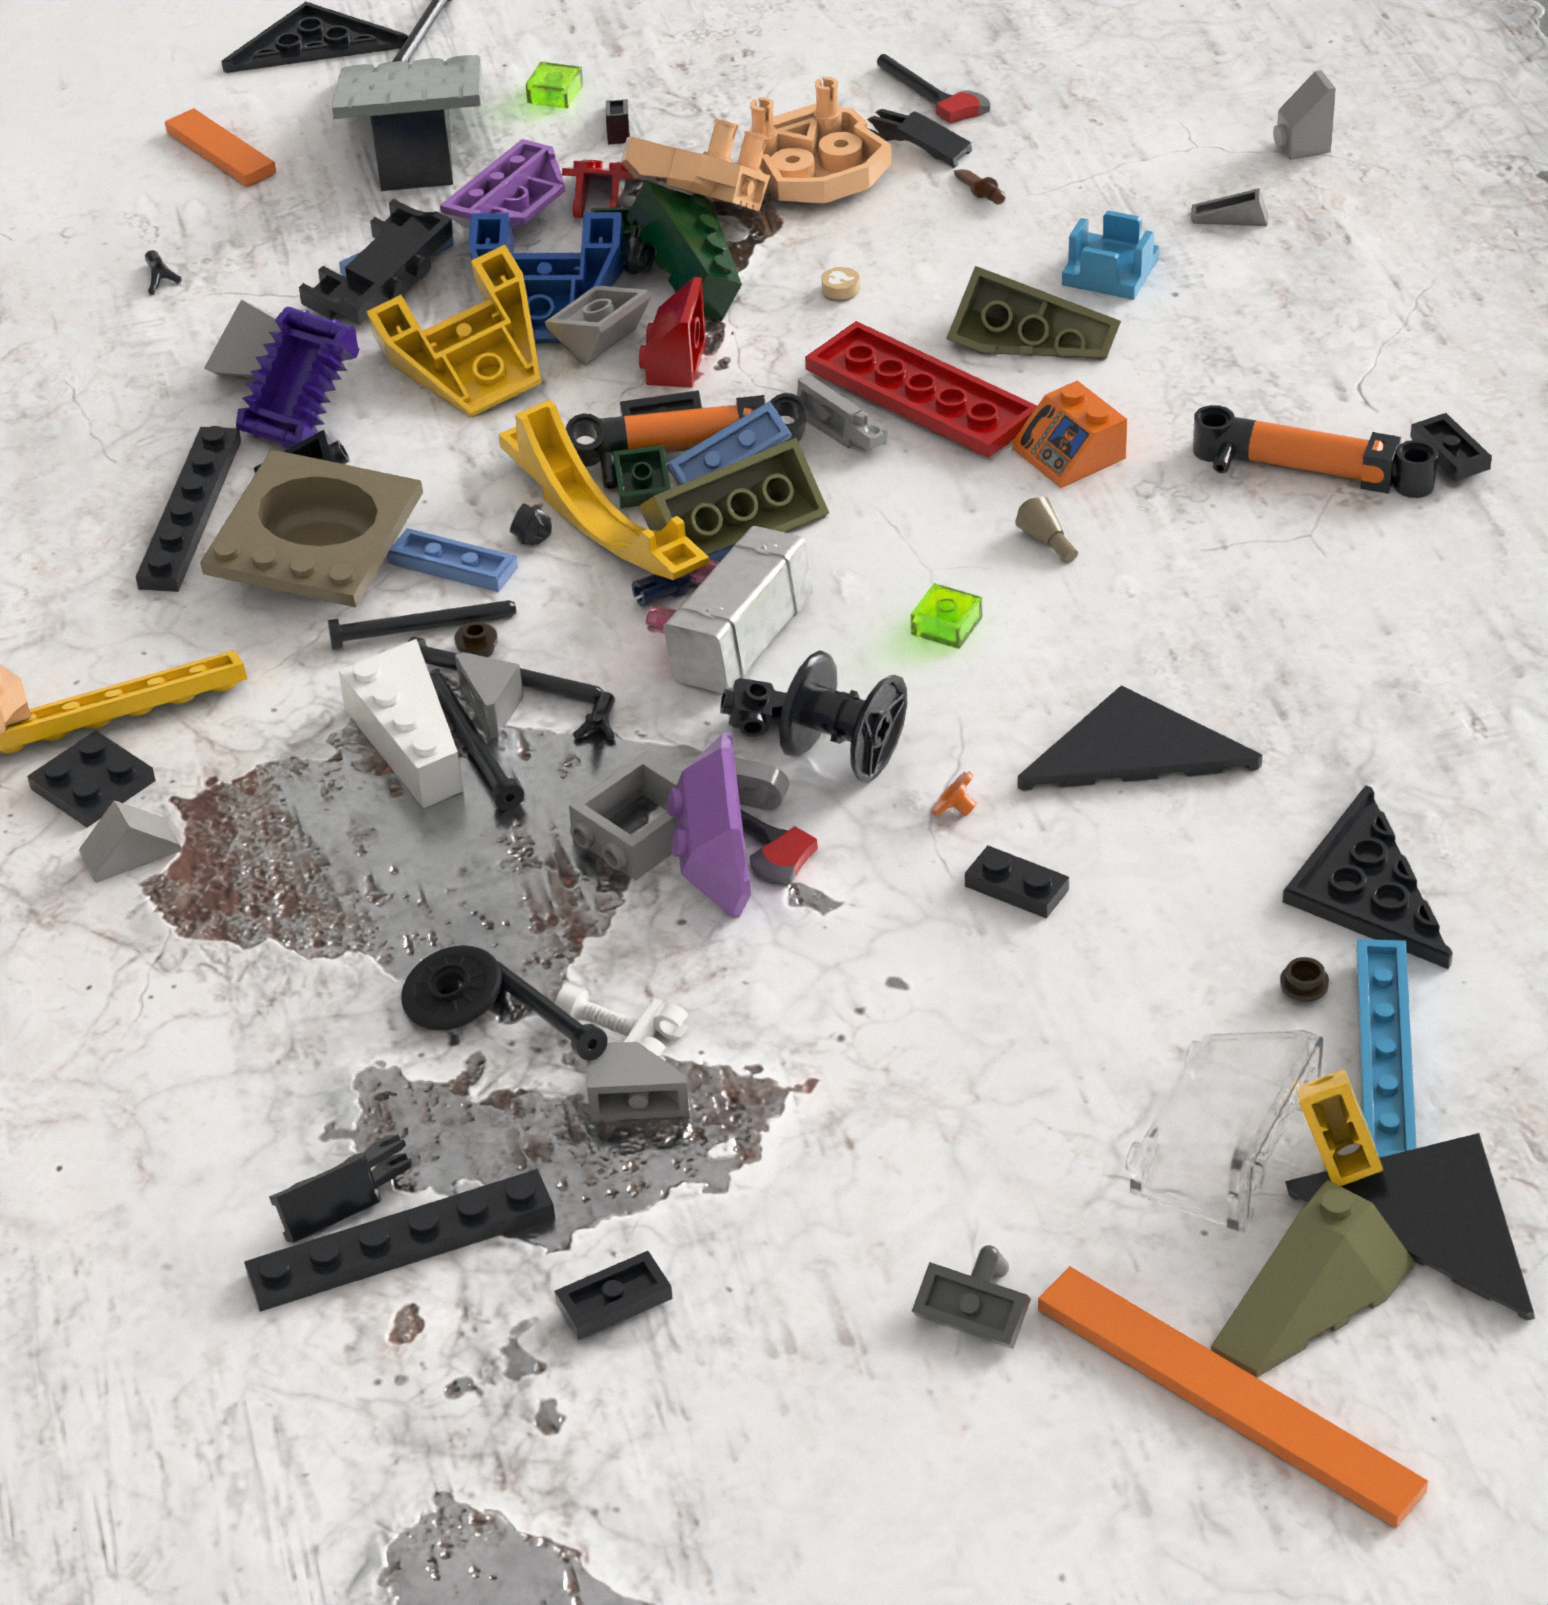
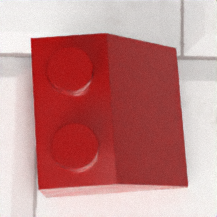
[639,277,706,388]

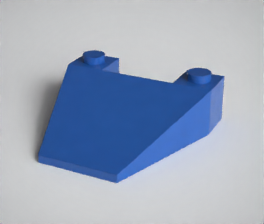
[468,212,626,343]

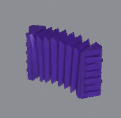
[236,306,360,448]

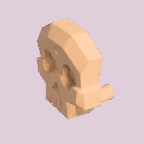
[741,77,892,204]
[620,119,770,212]

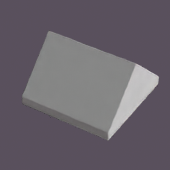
[545,286,652,365]

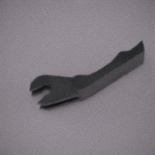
[867,109,972,168]
[269,1134,413,1242]

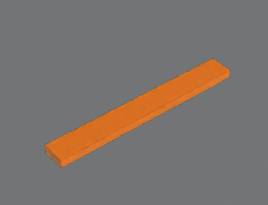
[1038,1266,1428,1528]

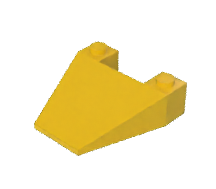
[366,245,542,417]

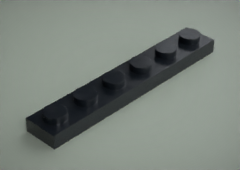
[136,426,241,592]
[244,1169,555,1312]

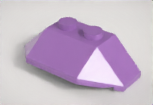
[440,139,565,230]
[667,733,751,917]

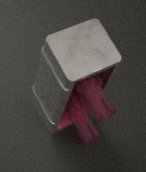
[646,526,813,693]

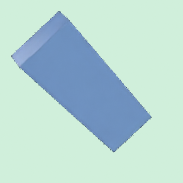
[667,401,792,486]
[387,528,518,592]

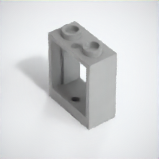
[569,750,682,881]

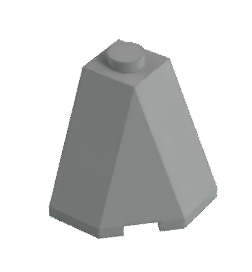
[204,300,282,379]

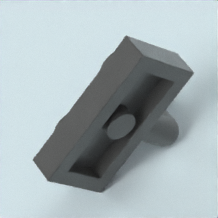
[911,1245,1031,1349]

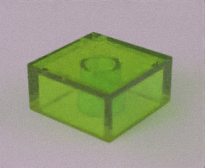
[525,62,583,108]
[910,583,982,649]

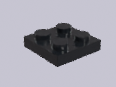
[27,730,156,827]

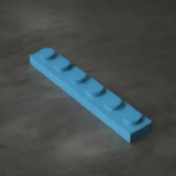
[1356,939,1417,1158]

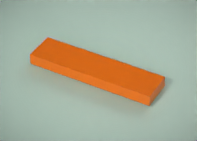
[164,108,276,187]

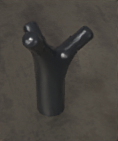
[145,250,182,295]
[573,692,615,740]

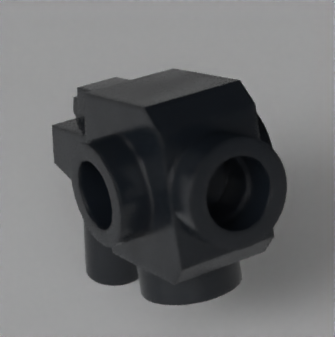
[720,678,787,737]

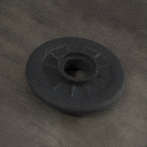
[401,945,502,1030]

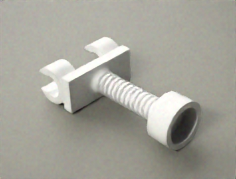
[555,984,689,1061]

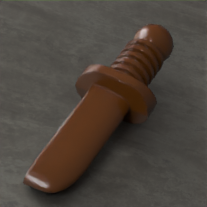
[954,169,1006,205]

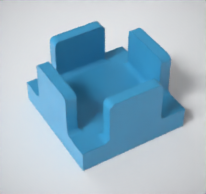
[1062,211,1159,300]

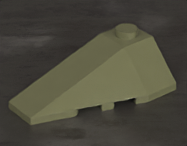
[946,266,1121,359]
[1211,1180,1414,1378]

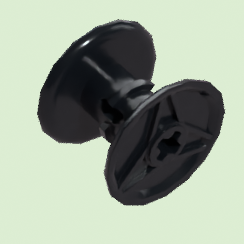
[779,650,908,783]

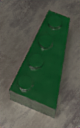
[626,180,742,321]

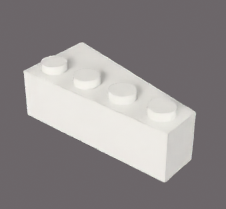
[338,639,463,809]

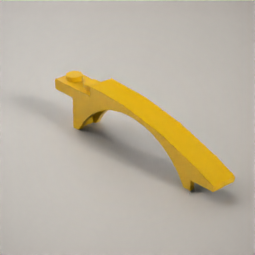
[498,400,709,580]

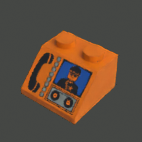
[1012,380,1127,488]

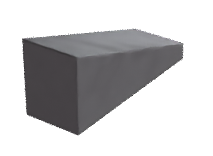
[1191,188,1268,226]

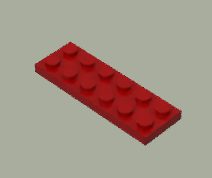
[805,321,1037,458]

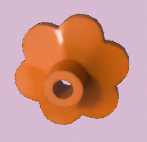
[931,771,977,816]

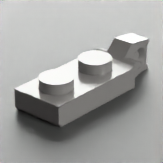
[797,374,888,452]

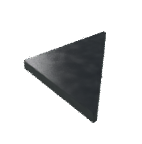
[221,1,408,73]
[1018,685,1263,790]
[1282,785,1453,969]
[1285,1133,1535,1321]

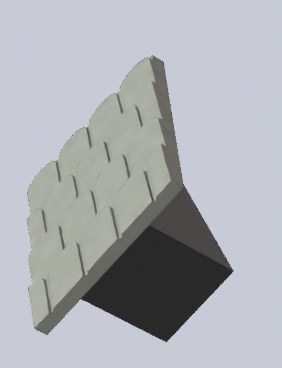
[332,55,482,191]

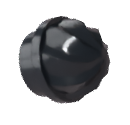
[510,503,552,544]

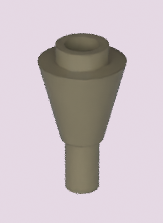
[1015,497,1078,563]

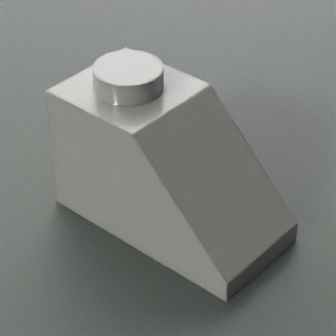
[1273,70,1336,160]
[587,1042,690,1121]

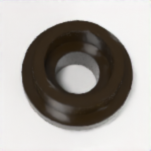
[454,622,498,657]
[1280,957,1329,1002]

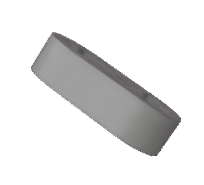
[734,757,789,810]

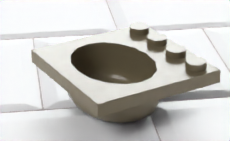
[200,449,423,608]

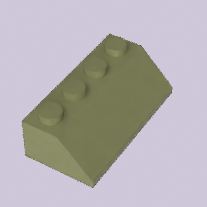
[639,437,829,554]

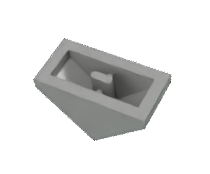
[455,652,523,739]
[79,800,182,883]

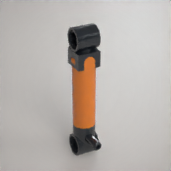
[566,393,807,489]
[1193,405,1438,498]

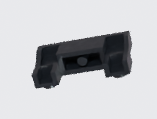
[299,199,453,325]

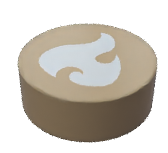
[821,267,860,300]

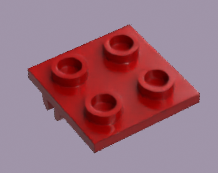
[562,160,635,218]

